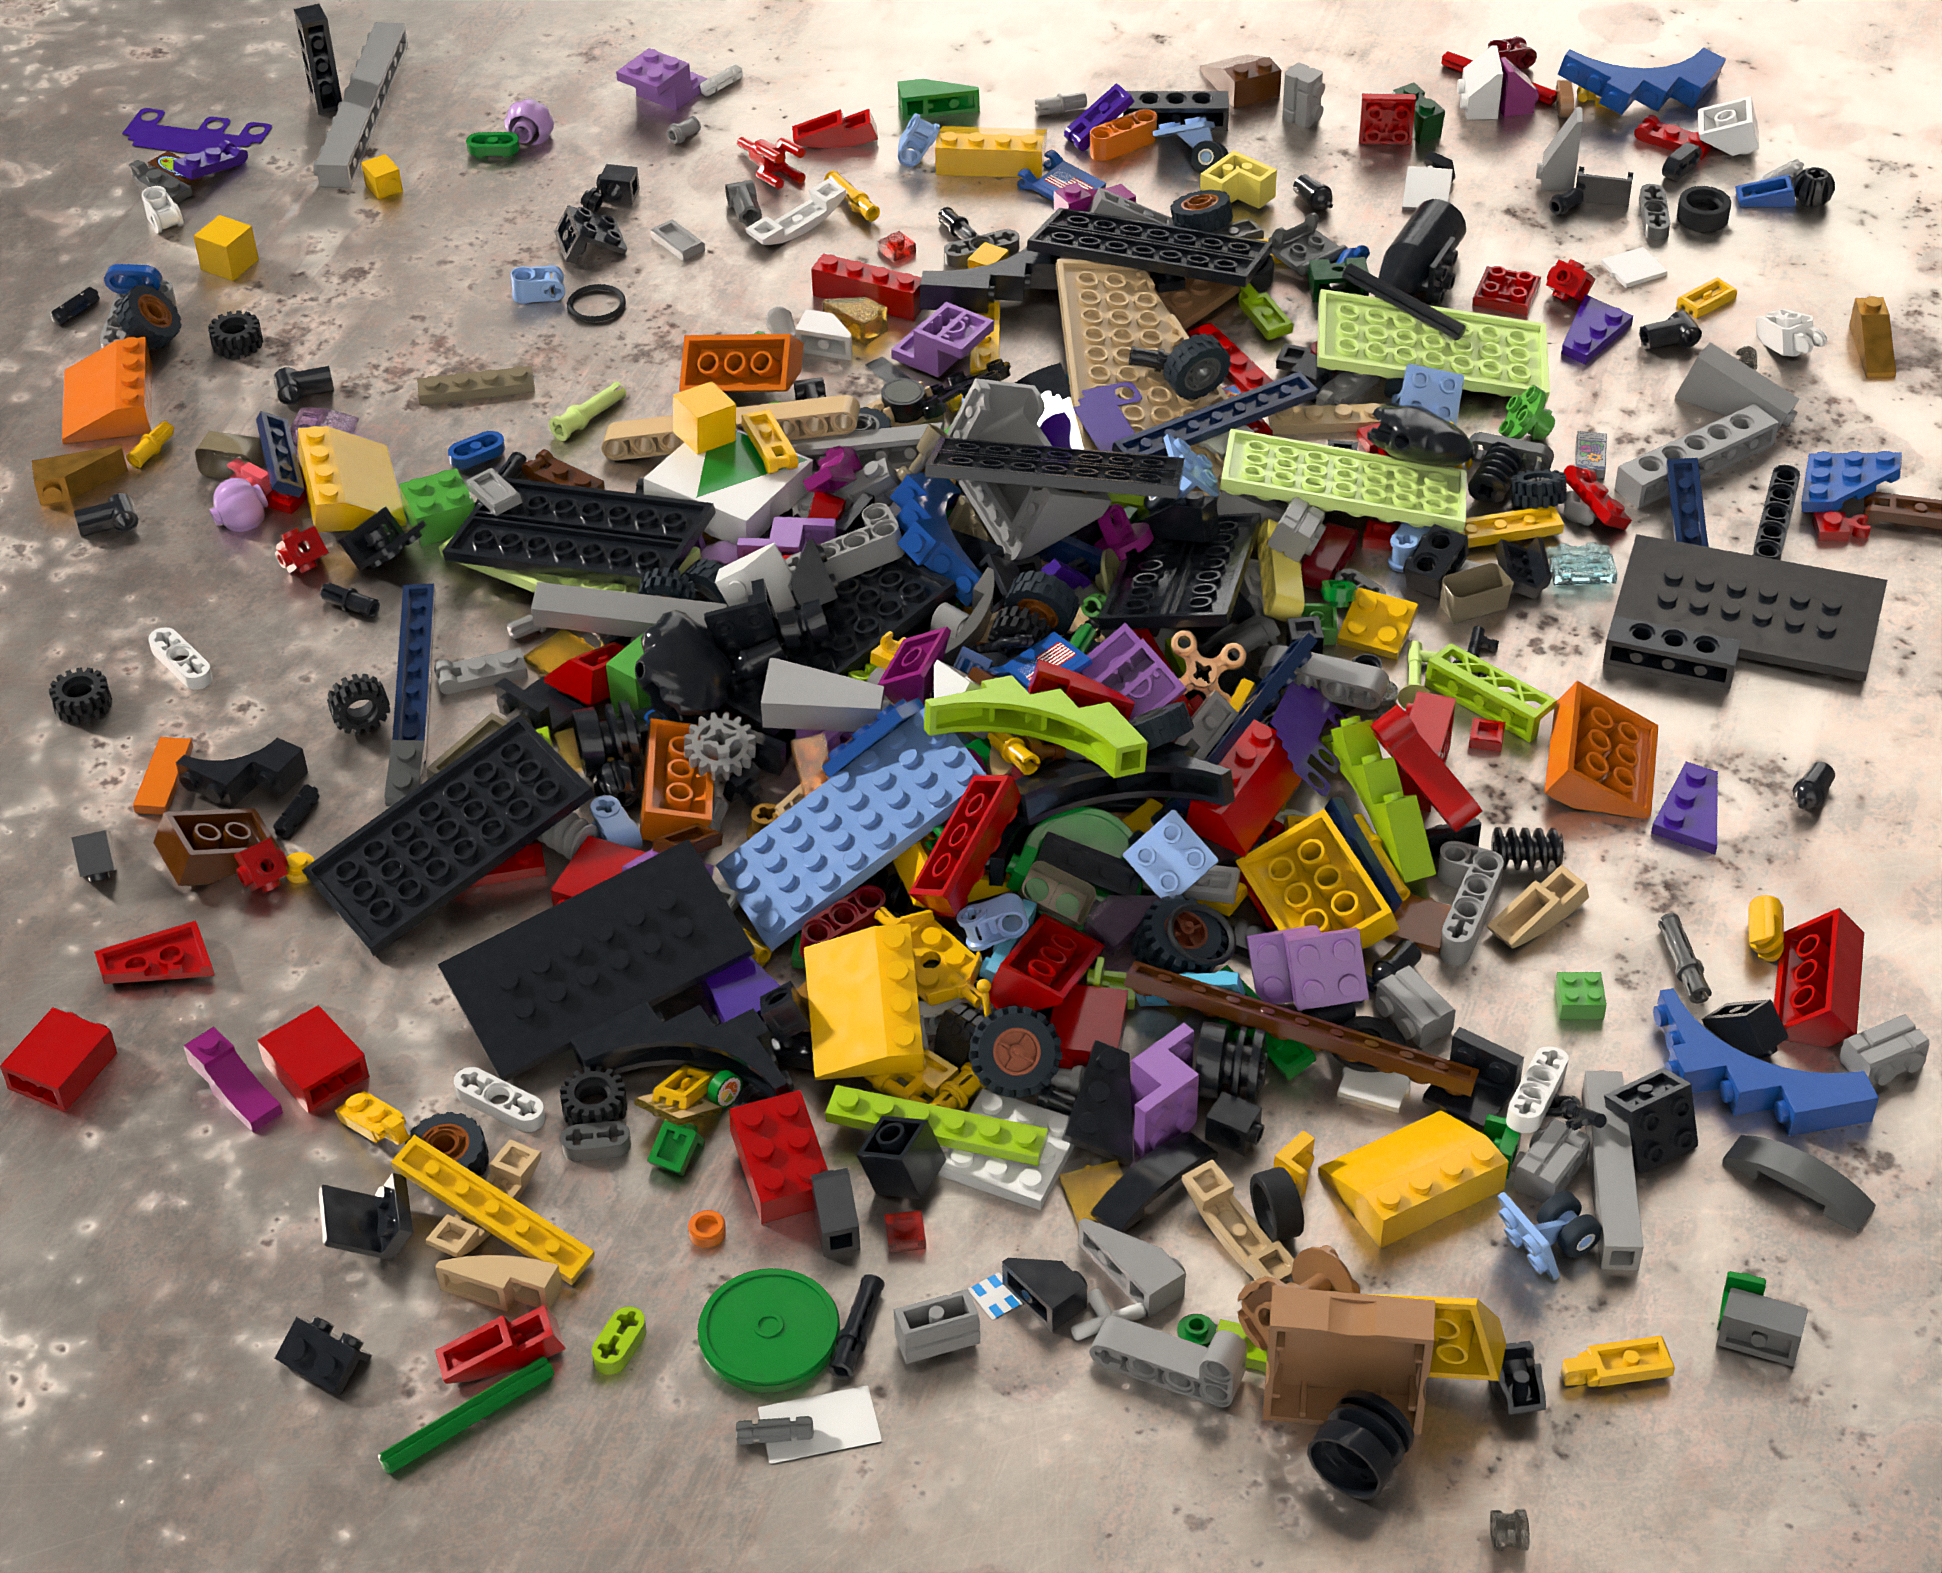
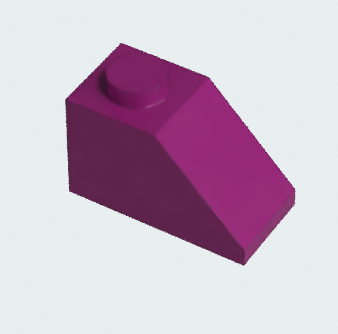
[1499,57,1539,117]

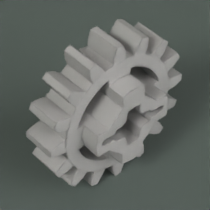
[684,712,756,780]

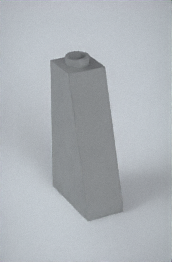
[1675,342,1800,432]
[761,658,891,732]

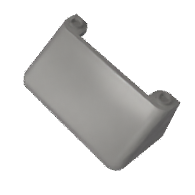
[947,378,1112,561]

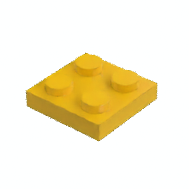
[1337,587,1418,660]

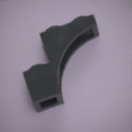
[176,737,308,809]

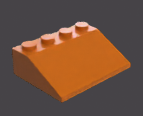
[62,337,152,444]
[1544,681,1659,819]

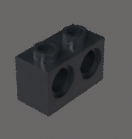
[1403,524,1469,600]

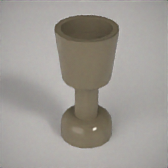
[895,424,951,481]

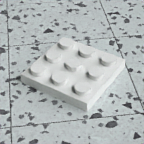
[938,1088,1075,1210]

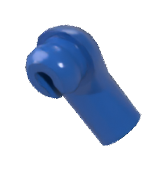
[1336,245,1370,263]

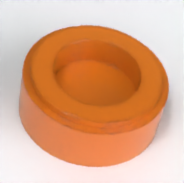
[688,1210,726,1248]

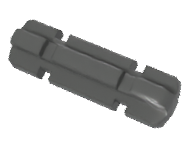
[736,1416,814,1445]

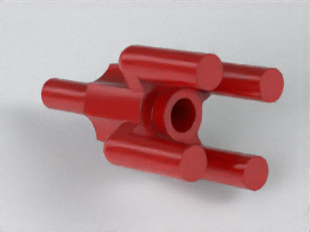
[737,137,806,189]

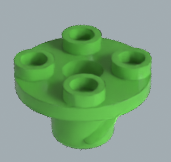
[1499,385,1555,441]

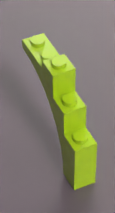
[924,675,1148,778]
[1318,715,1436,883]

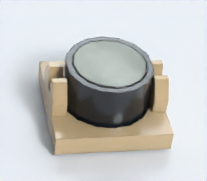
[864,378,945,427]

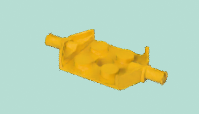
[875,907,983,1008]

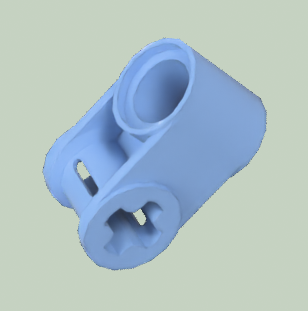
[897,113,940,167]
[510,265,565,304]
[1388,522,1432,573]
[590,795,642,849]
[956,893,1028,951]

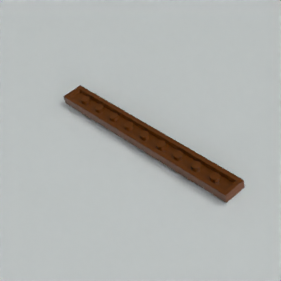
[1124,961,1479,1097]

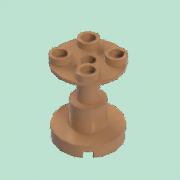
[1237,1245,1360,1351]

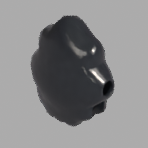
[1367,404,1474,466]
[635,610,733,724]

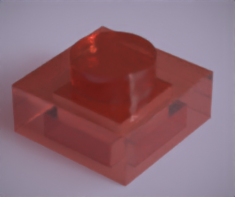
[877,231,916,262]
[884,1210,926,1253]

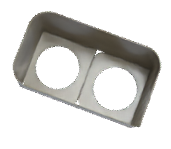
[195,431,266,479]
[1440,563,1513,624]
[1017,861,1096,927]

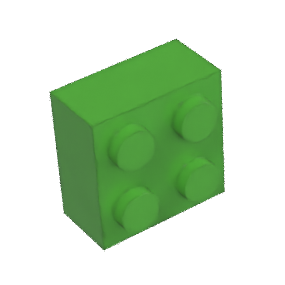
[1301,603,1337,645]
[1555,972,1607,1020]

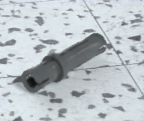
[1658,913,1712,1004]

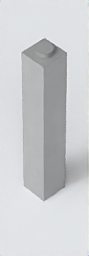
[531,582,727,638]
[1582,1070,1644,1271]

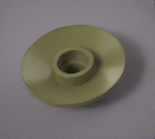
[1095,548,1121,596]

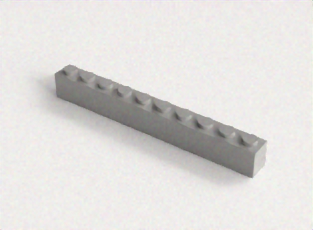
[313,22,408,188]

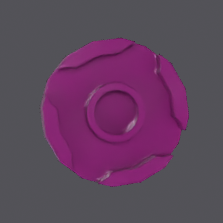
[1094,504,1154,561]

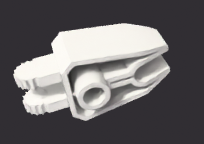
[1756,309,1828,356]

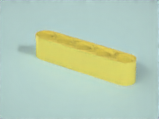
[1257,518,1305,623]

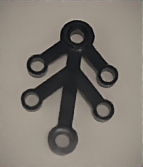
[921,359,1011,420]

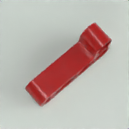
[1370,704,1483,833]

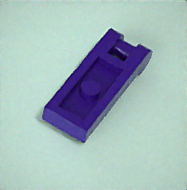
[1064,83,1135,151]
[173,140,248,180]

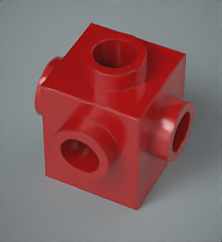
[1546,259,1596,303]
[275,525,329,574]
[234,837,289,893]

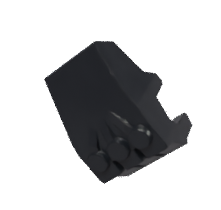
[934,1002,985,1073]
[1488,1341,1546,1415]

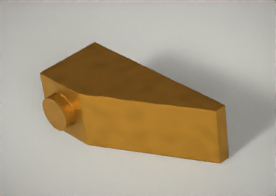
[1849,296,1896,378]
[32,445,128,505]

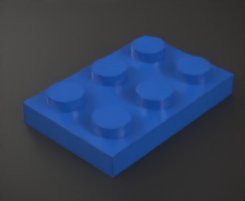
[821,698,925,778]

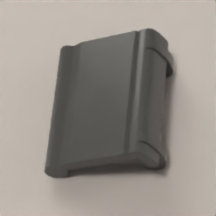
[1268,212,1348,275]
[1197,615,1281,659]

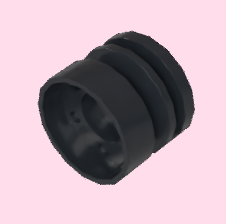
[572,700,642,777]
[1195,1021,1268,1105]
[1307,1389,1414,1500]

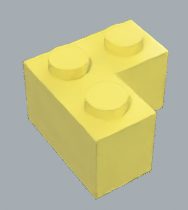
[1200,150,1277,209]

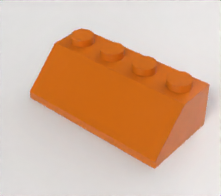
[679,334,804,392]
[640,718,714,841]

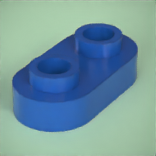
[104,264,163,294]
[448,431,505,470]

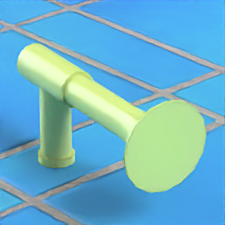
[1398,641,1451,709]

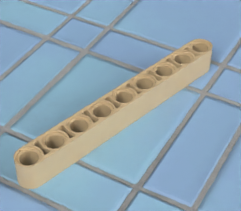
[601,395,860,460]

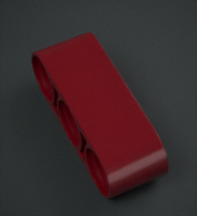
[1301,522,1358,592]
[799,885,886,960]

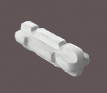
[699,64,743,97]
[1760,158,1805,181]

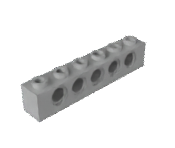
[1614,404,1779,509]

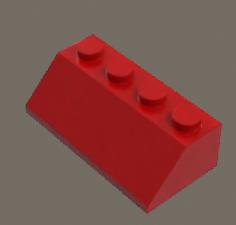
[811,253,923,321]
[1186,719,1303,858]
[908,775,1022,917]
[1774,907,1865,1048]
[988,913,1105,1011]

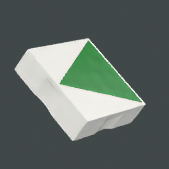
[644,429,813,544]

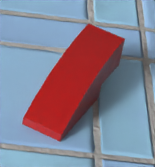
[792,109,878,148]
[1028,659,1135,721]
[435,1305,566,1384]

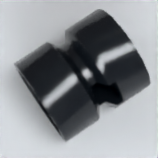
[776,599,832,652]

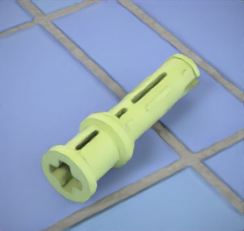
[549,382,626,441]

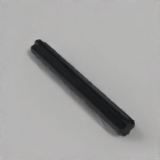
[1342,263,1466,340]

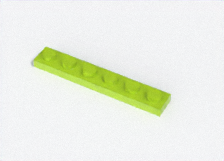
[825,1085,1048,1166]

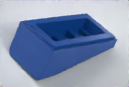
[1735,175,1796,207]

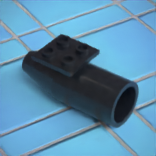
[1375,199,1466,307]

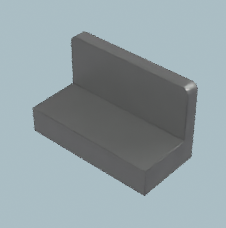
[1716,1288,1808,1367]

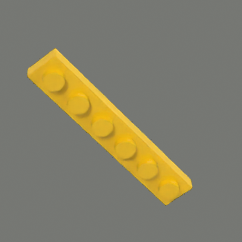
[391,1135,595,1286]

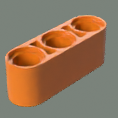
[1090,109,1157,161]

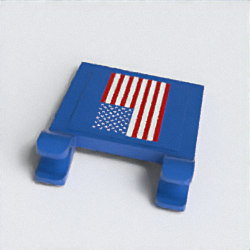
[1017,149,1106,201]
[986,632,1093,692]

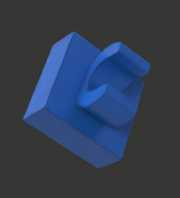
[953,646,994,674]

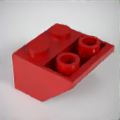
[544,642,626,705]

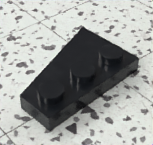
[1061,1040,1133,1166]

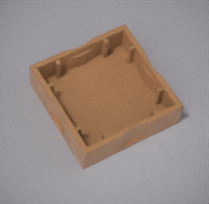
[1262,1286,1435,1434]

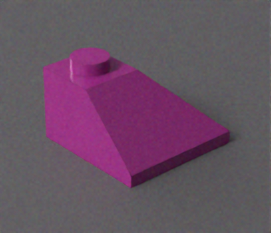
[877,626,951,706]

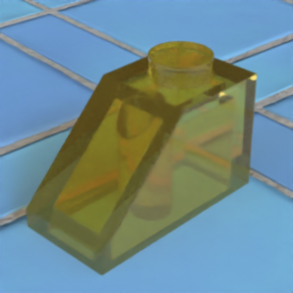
[822,297,888,346]

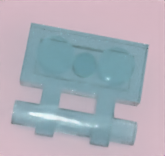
[1546,542,1618,586]

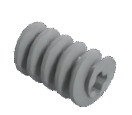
[537,812,599,860]

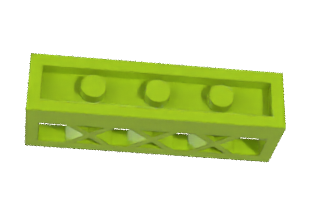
[1424,643,1557,743]

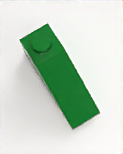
[897,79,980,120]

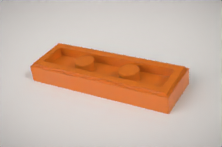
[133,737,193,815]

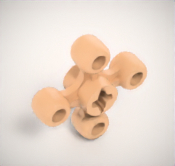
[1171,630,1246,703]

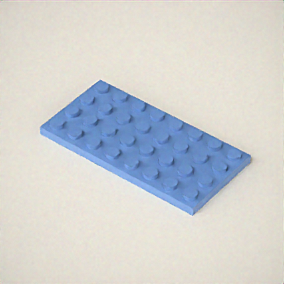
[716,707,986,951]

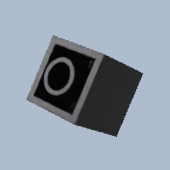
[856,1115,947,1199]

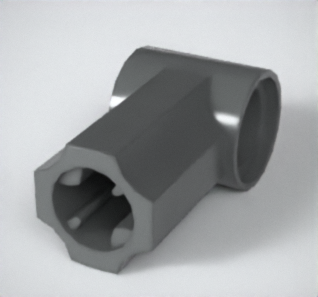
[725,180,762,227]

